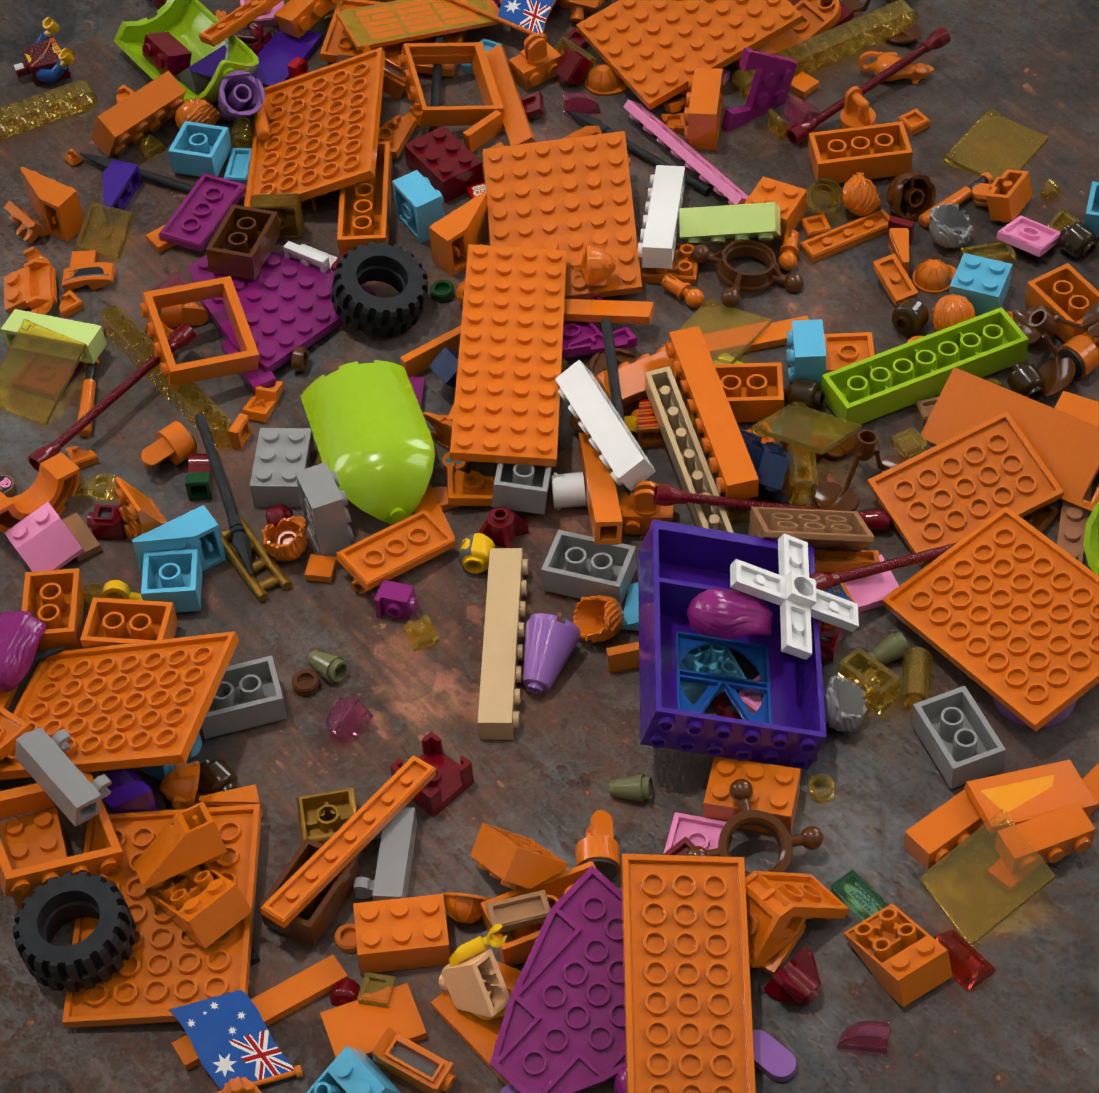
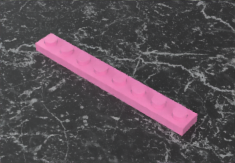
[623,99,749,205]

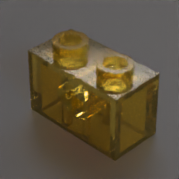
[838,647,901,714]

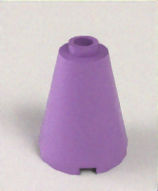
[218,71,265,121]
[523,613,581,695]

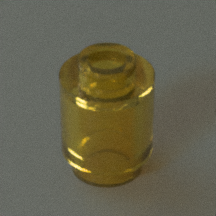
[230,118,255,148]

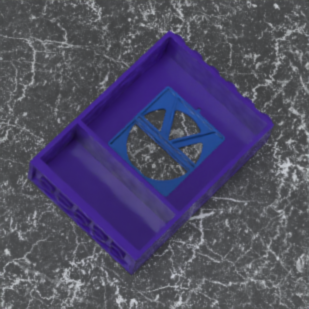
[638,519,826,770]

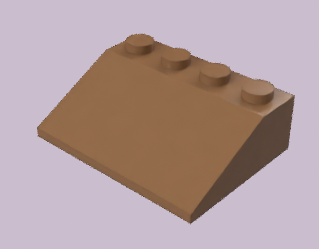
[748,506,874,551]

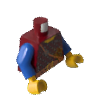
[13,17,75,85]

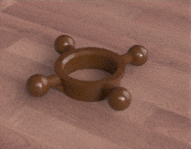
[692,237,804,308]
[685,779,824,877]

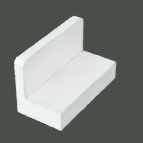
[283,241,338,273]

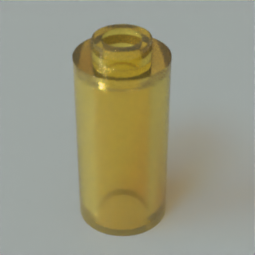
[900,647,932,709]

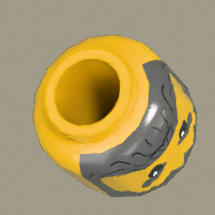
[458,533,495,574]

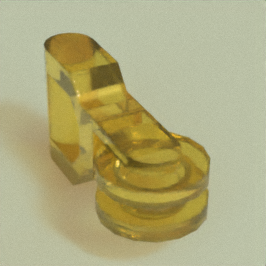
[74,473,117,500]

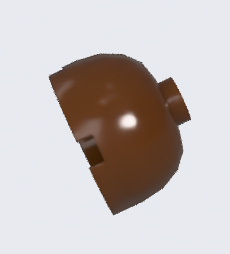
[887,171,936,221]

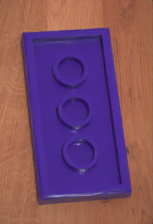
[252,29,323,88]

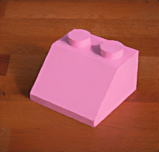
[5,502,84,572]

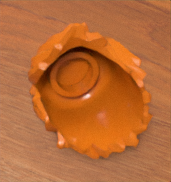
[174,97,221,130]
[841,172,883,216]
[931,294,975,332]
[261,516,308,562]
[572,595,625,643]

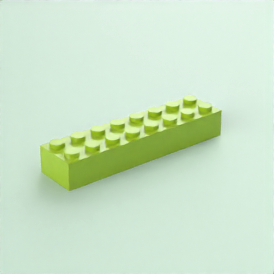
[821,307,1029,430]

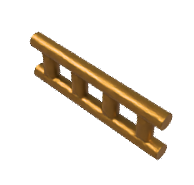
[220,515,292,602]

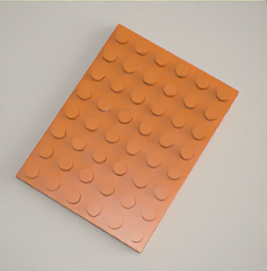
[576,0,803,110]
[244,47,386,207]
[483,131,643,300]
[882,506,1099,732]
[0,631,239,780]
[62,804,262,1028]

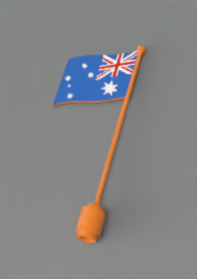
[448,0,556,41]
[169,990,303,1093]

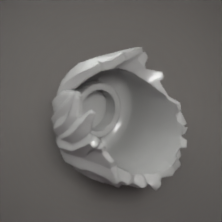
[929,203,974,249]
[823,675,867,732]

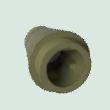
[867,632,910,668]
[307,650,349,682]
[609,773,653,803]

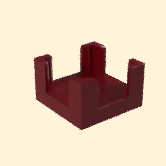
[390,731,474,818]

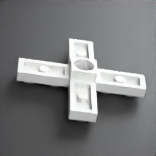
[730,534,859,660]

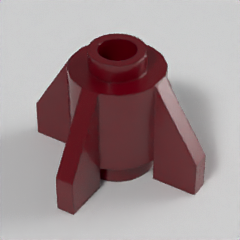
[478,507,529,548]
[763,946,821,1006]

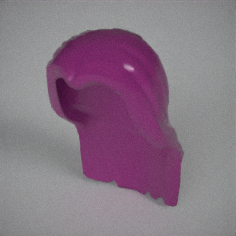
[687,588,773,640]
[0,611,46,693]

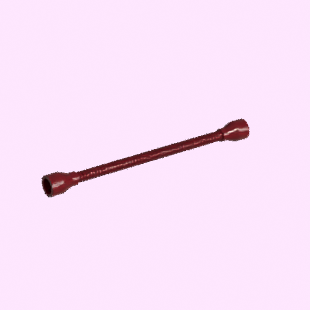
[786,27,951,145]
[28,323,196,472]
[653,483,890,532]
[809,542,957,592]

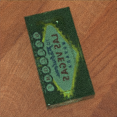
[830,870,890,921]

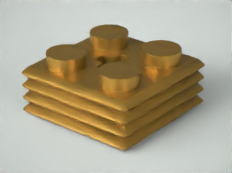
[250,192,304,239]
[296,788,357,845]

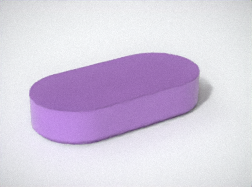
[753,1030,796,1082]

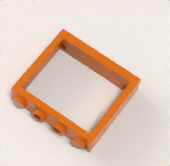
[398,42,503,127]
[139,276,259,387]
[0,772,123,897]

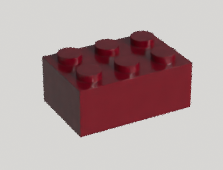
[404,126,484,203]

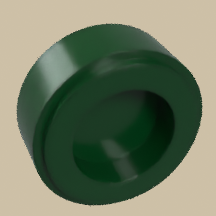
[430,280,455,303]

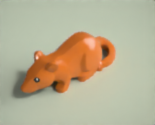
[858,51,935,85]

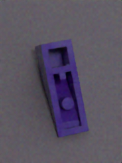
[102,160,142,228]

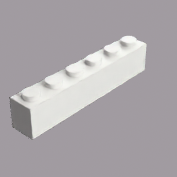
[638,165,685,269]
[555,360,656,491]

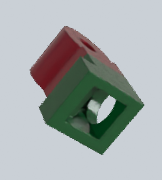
[185,453,214,501]

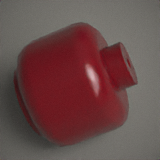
[265,504,294,528]
[330,978,361,1007]

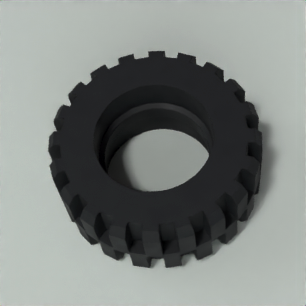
[331,241,429,337]
[13,872,136,992]

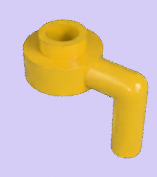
[102,580,142,600]

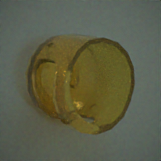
[805,178,843,216]

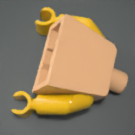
[439,924,510,1020]

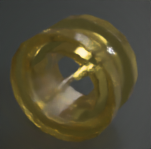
[808,774,835,802]

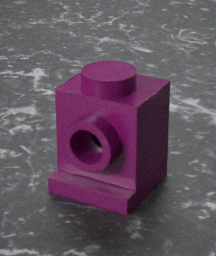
[374,580,419,620]

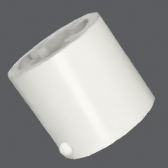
[551,472,586,510]

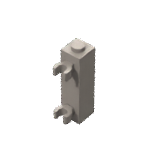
[15,727,112,827]
[354,807,418,901]

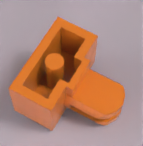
[509,33,562,91]
[972,169,1033,223]
[620,481,675,535]

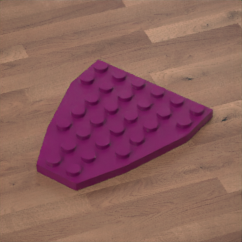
[188,252,376,372]
[490,866,626,1093]

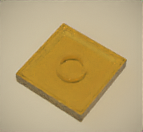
[75,201,135,259]

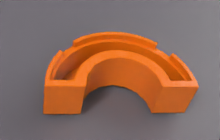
[0,452,80,533]

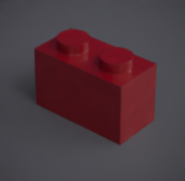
[142,32,192,75]

